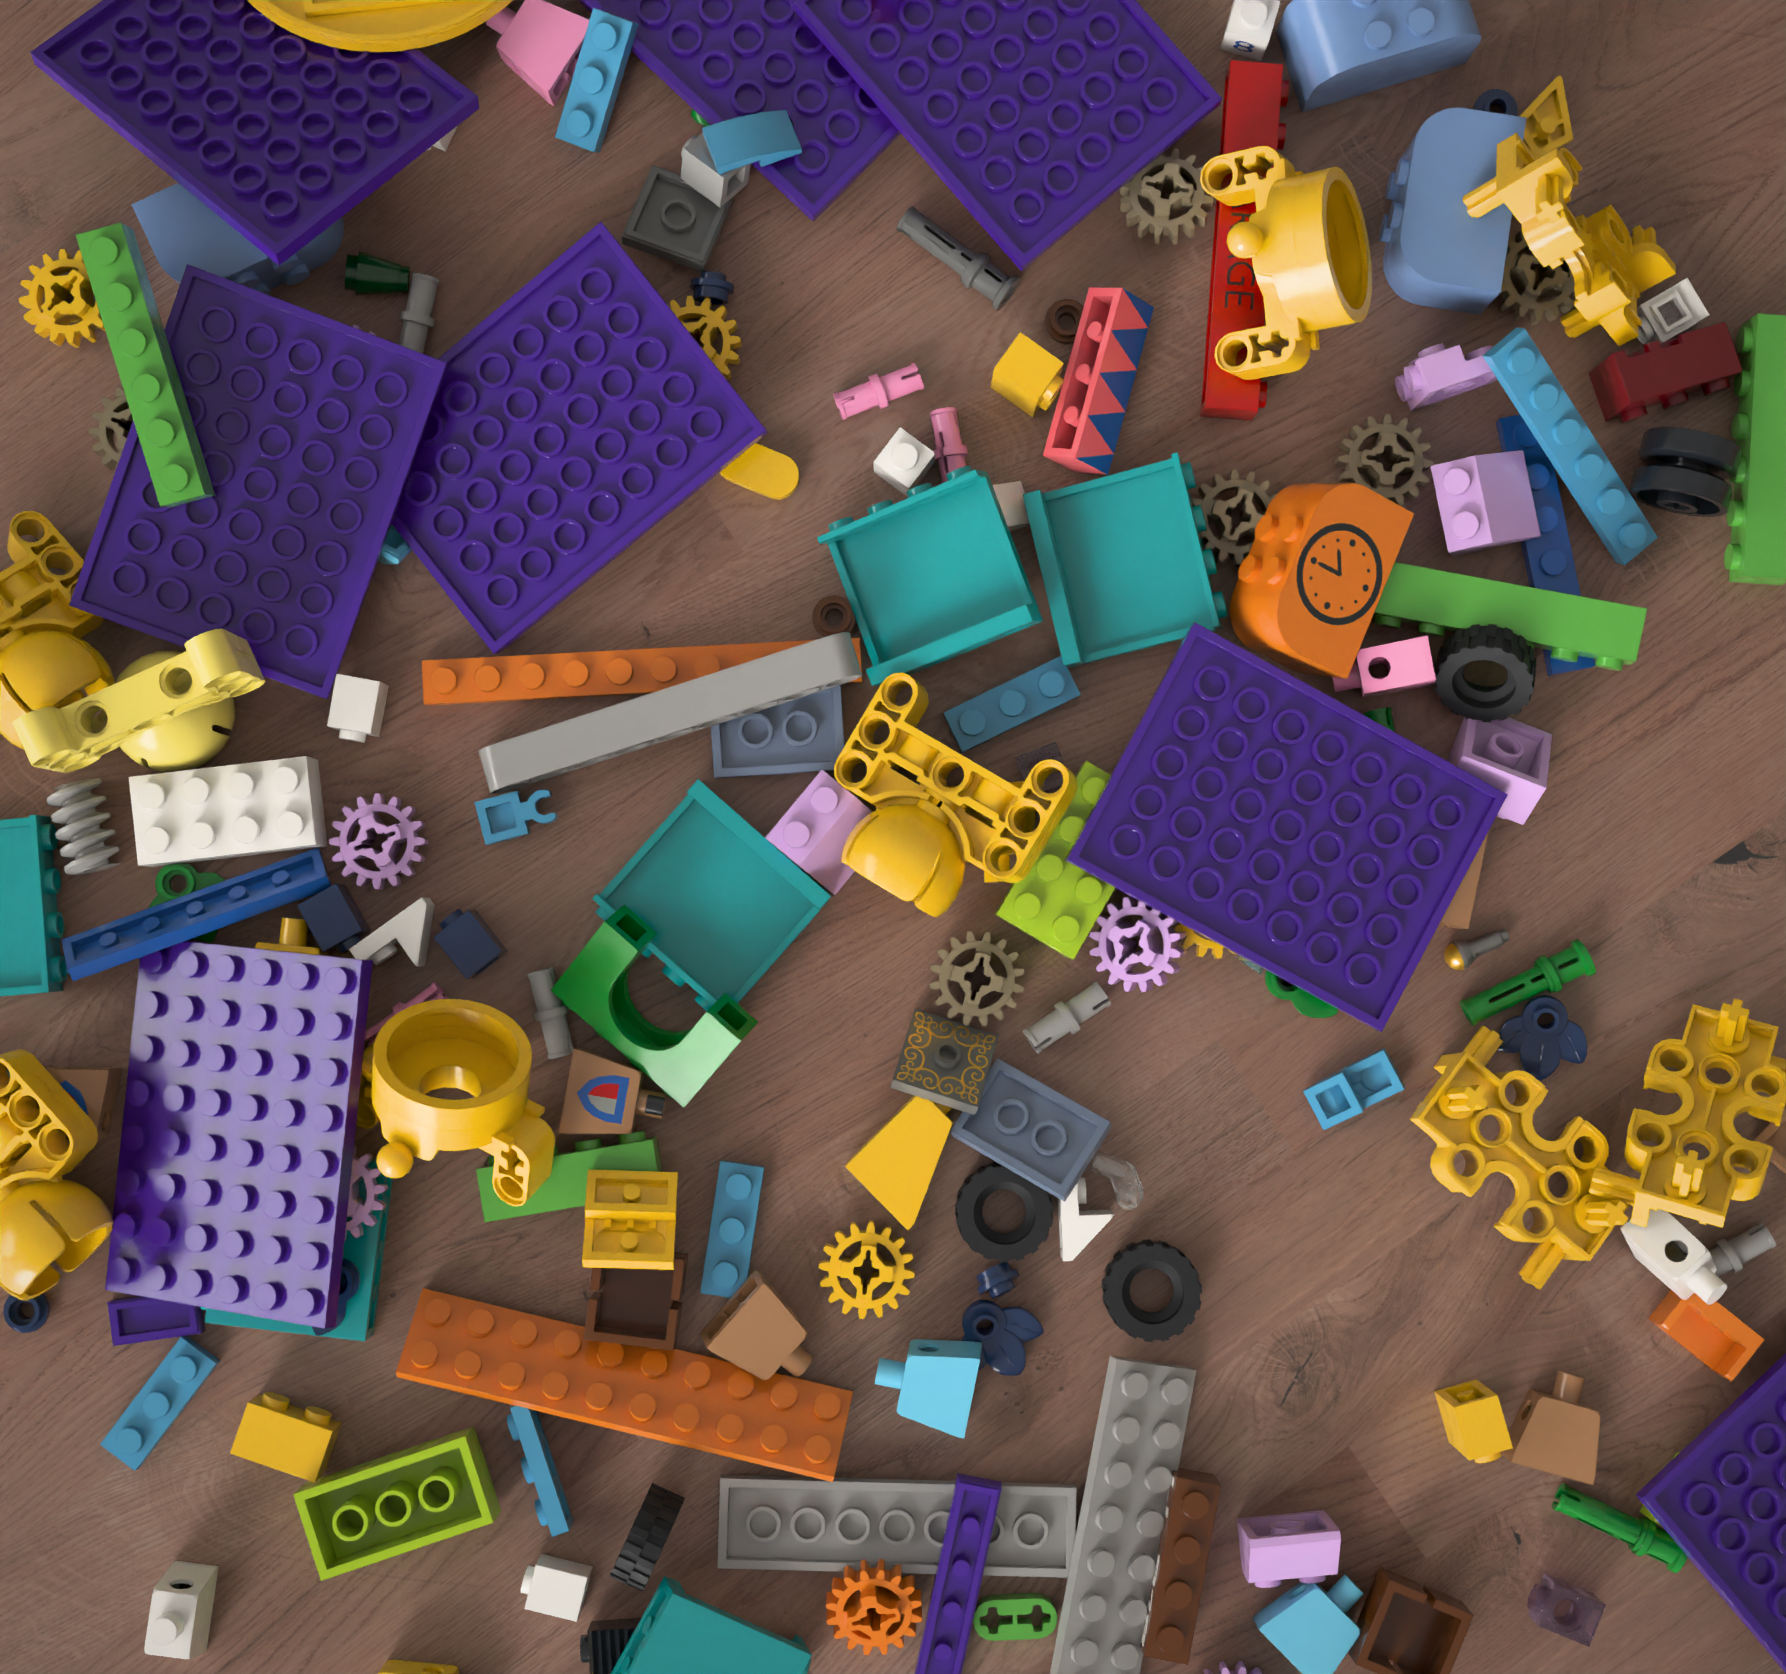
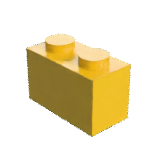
[990,332,1065,418]
[1434,1379,1513,1463]
[230,1392,342,1483]

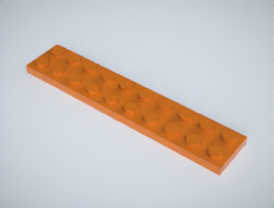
[396,1288,853,1482]

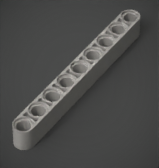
[478,632,862,794]

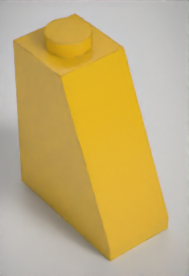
[845,1095,953,1230]

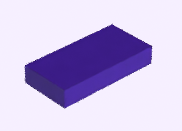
[107,1296,205,1346]

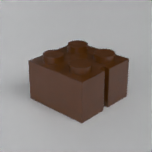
[584,1252,689,1350]
[1348,1566,1474,1674]

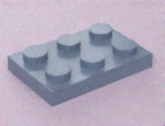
[711,685,845,779]
[950,1058,1112,1202]

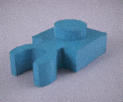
[474,790,558,845]

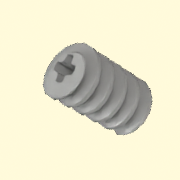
[47,778,120,875]

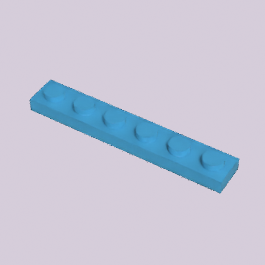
[1483,327,1658,565]

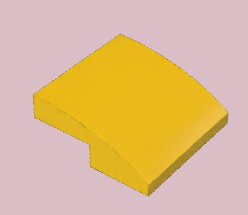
[582,1169,678,1270]

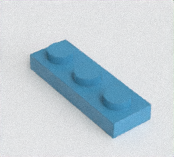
[555,8,639,153]
[943,656,1081,753]
[700,1160,765,1298]
[100,1335,221,1471]
[507,1405,574,1537]

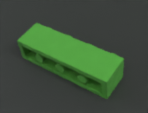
[476,1130,662,1222]

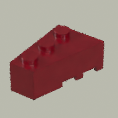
[1589,322,1743,424]

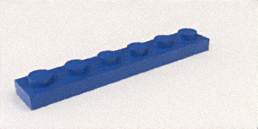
[1496,414,1595,676]
[62,847,331,981]

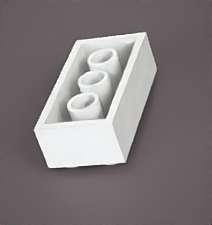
[129,756,328,867]

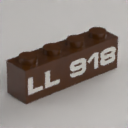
[1140,1467,1221,1665]

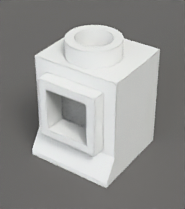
[1637,278,1709,344]

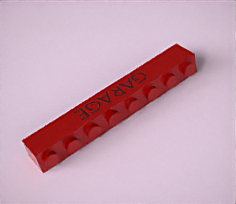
[1200,60,1289,421]

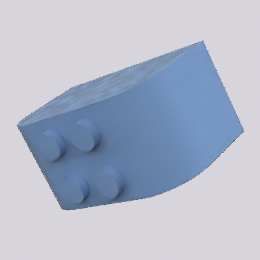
[1276,0,1481,112]
[1379,108,1526,315]
[131,183,344,295]

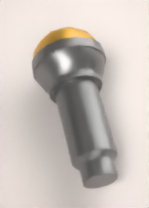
[1444,929,1510,971]

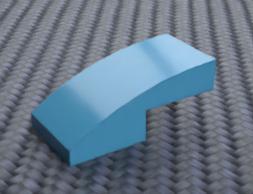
[702,110,802,175]
[1303,1047,1405,1130]

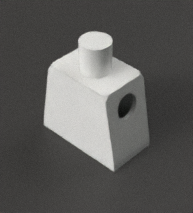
[1620,1209,1727,1305]
[144,1561,219,1659]

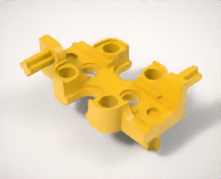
[1462,133,1676,346]
[1589,998,1786,1228]
[1410,1026,1630,1290]

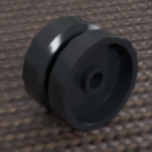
[1629,427,1742,517]

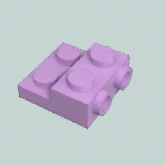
[1395,343,1497,411]

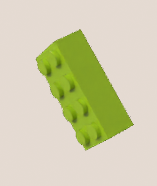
[994,761,1115,960]
[293,1426,502,1581]

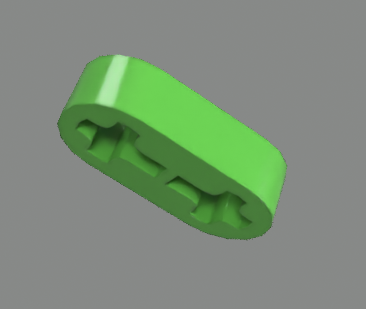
[973,1593,1058,1641]

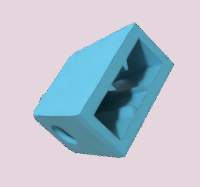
[874,1339,982,1438]
[1252,1574,1364,1674]

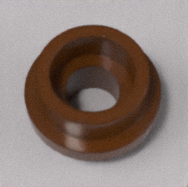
[1045,299,1084,344]
[812,595,856,637]

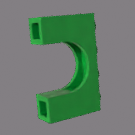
[551,904,758,1107]

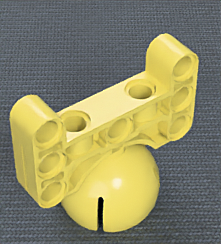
[13,629,265,773]

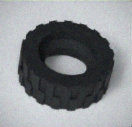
[1435,624,1537,722]
[955,1162,1054,1263]
[1101,1239,1202,1342]
[610,1483,685,1591]

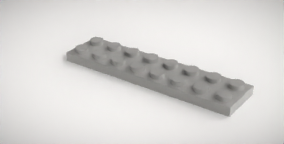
[1050,1355,1197,1674]
[717,1474,1077,1578]

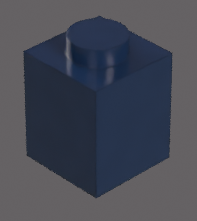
[297,884,370,955]
[434,909,508,979]

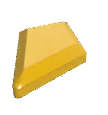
[1520,76,1574,156]

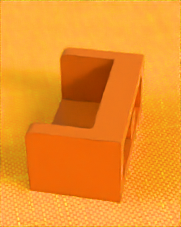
[1648,1290,1765,1381]

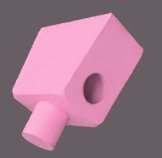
[486,0,589,106]
[1332,636,1436,698]

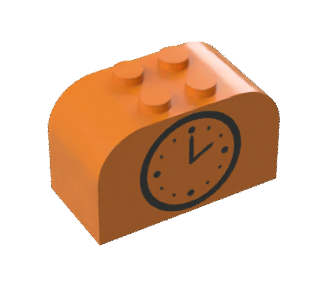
[1230,483,1414,679]

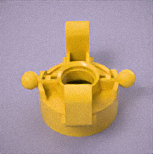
[1200,146,1372,380]
[356,999,555,1206]

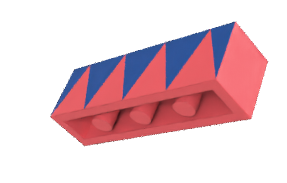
[1043,287,1154,475]

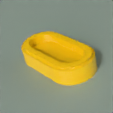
[719,443,800,500]

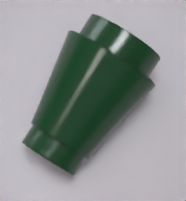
[345,251,410,296]

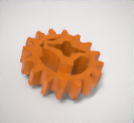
[826,1559,922,1655]

